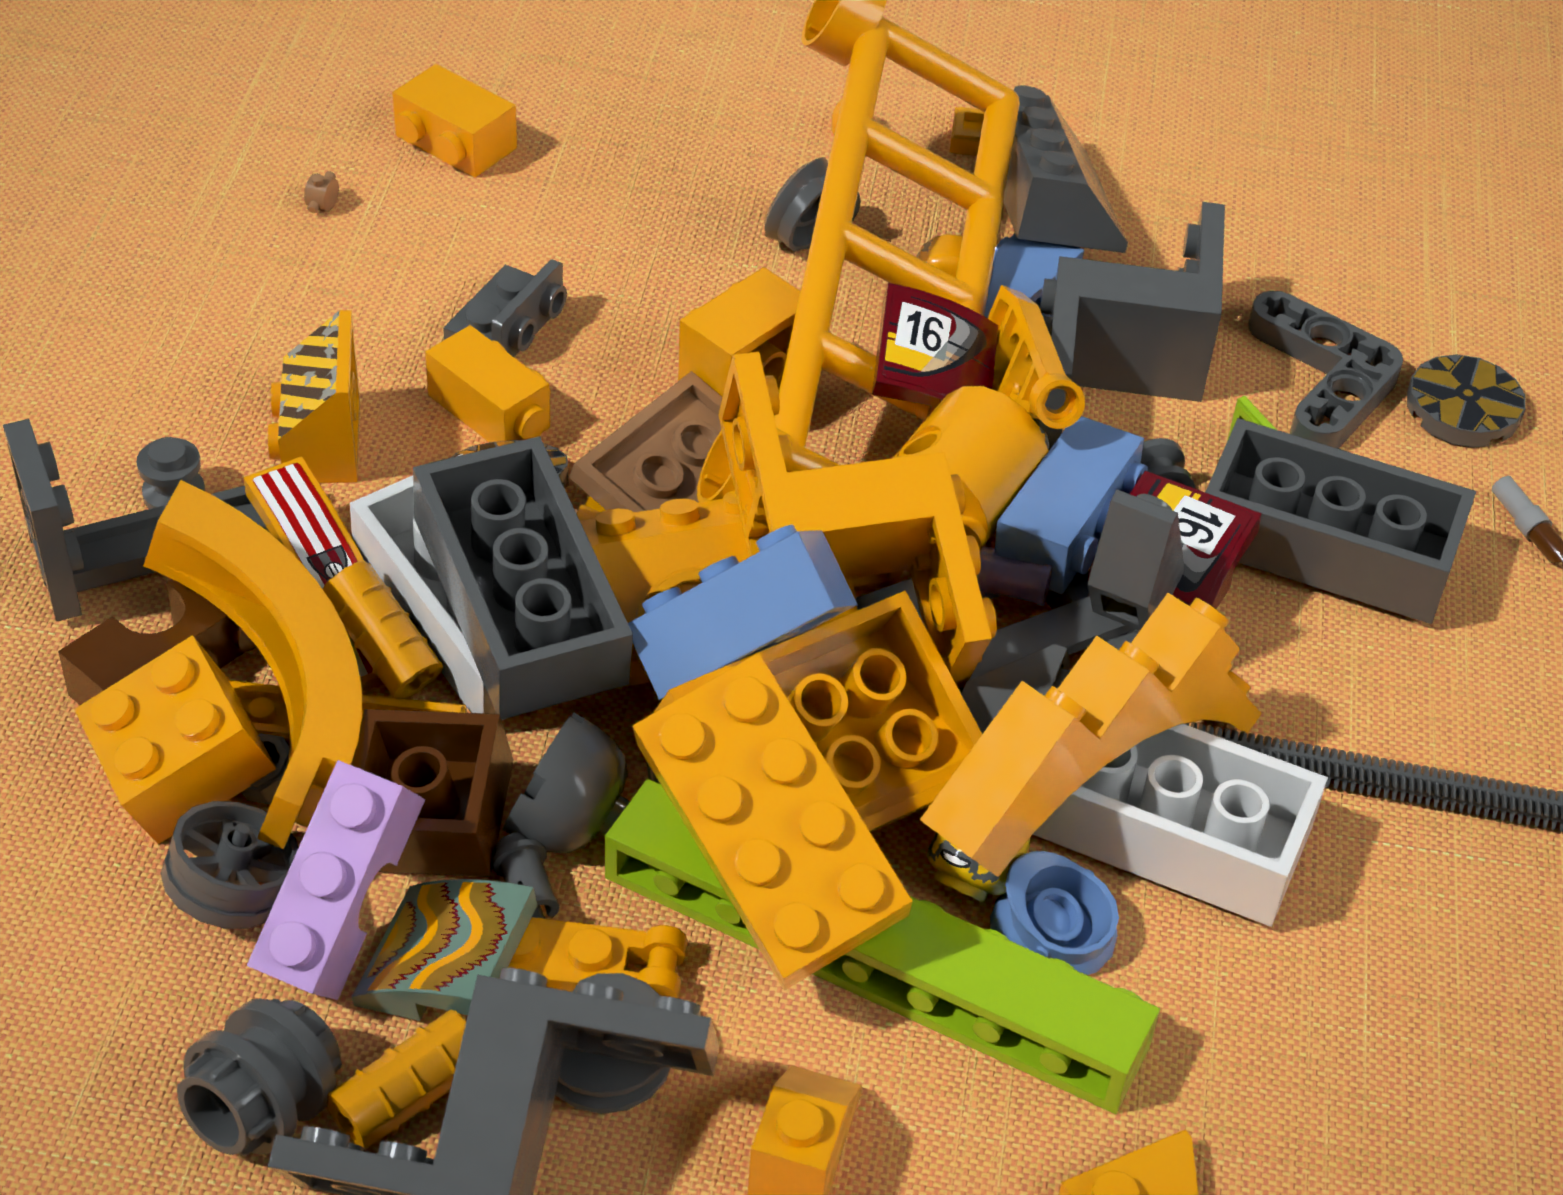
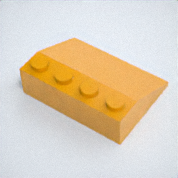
[653,590,982,832]

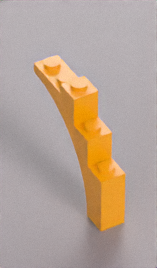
[920,593,1262,877]

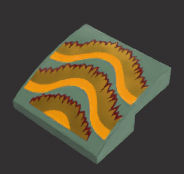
[351,879,537,1021]

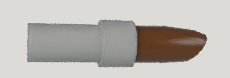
[1492,476,1563,563]

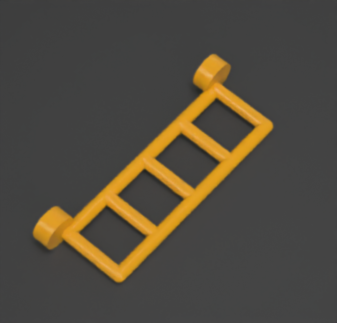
[697,0,1020,502]

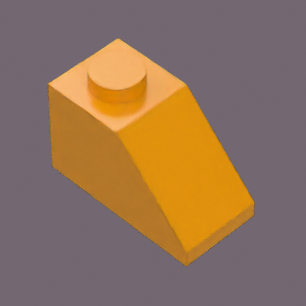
[747,1065,862,1195]

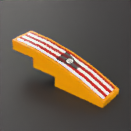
[243,456,384,692]

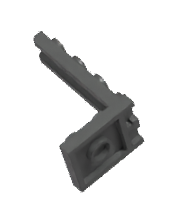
[3,419,269,622]

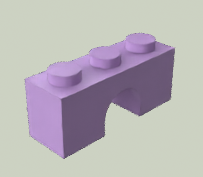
[247,760,425,1000]

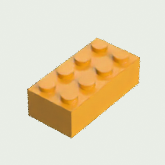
[632,652,913,991]

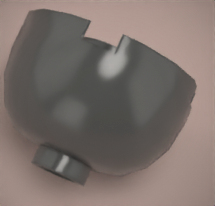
[502,712,630,853]

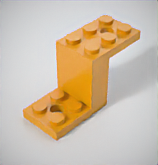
[718,351,997,688]

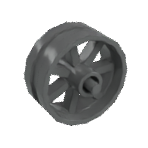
[160,801,298,929]

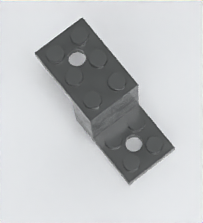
[1033,202,1225,450]
[268,968,719,1195]

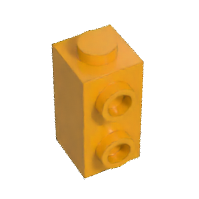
[425,325,551,442]

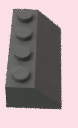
[1003,85,1128,253]

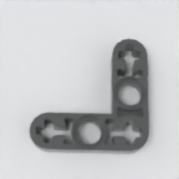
[1248,291,1403,449]

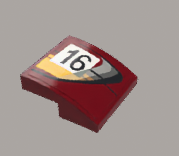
[872,283,998,418]
[1088,471,1262,609]

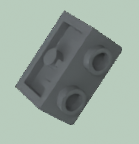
[443,259,567,357]

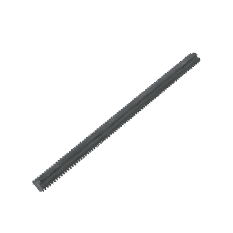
[1185,722,1563,832]

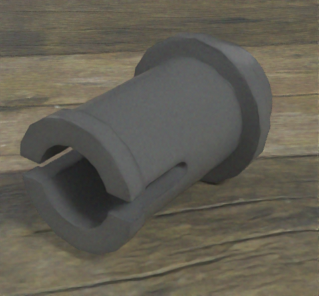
[492,832,559,919]

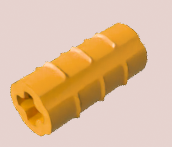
[322,561,444,699]
[327,1009,466,1150]

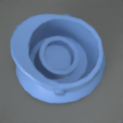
[990,851,1119,975]

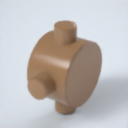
[304,171,339,214]

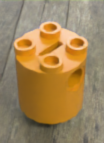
[893,386,1047,551]

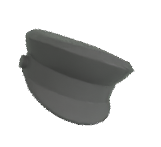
[764,157,861,251]

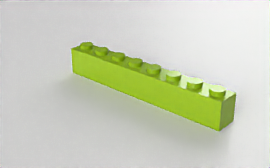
[605,779,1161,1114]

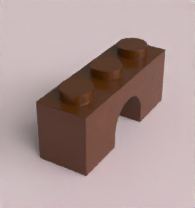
[58,579,257,705]

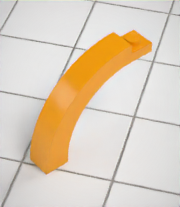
[143,480,362,849]

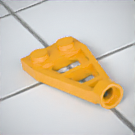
[988,285,1085,429]

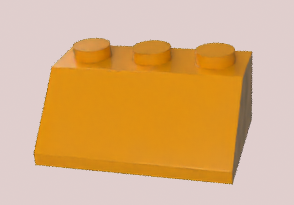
[580,490,749,623]

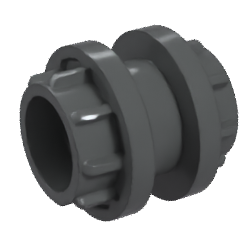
[177,999,342,1156]

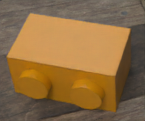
[392,63,517,178]

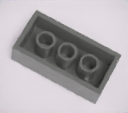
[1205,418,1476,624]
[413,436,633,720]

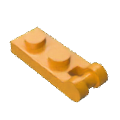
[508,917,688,998]

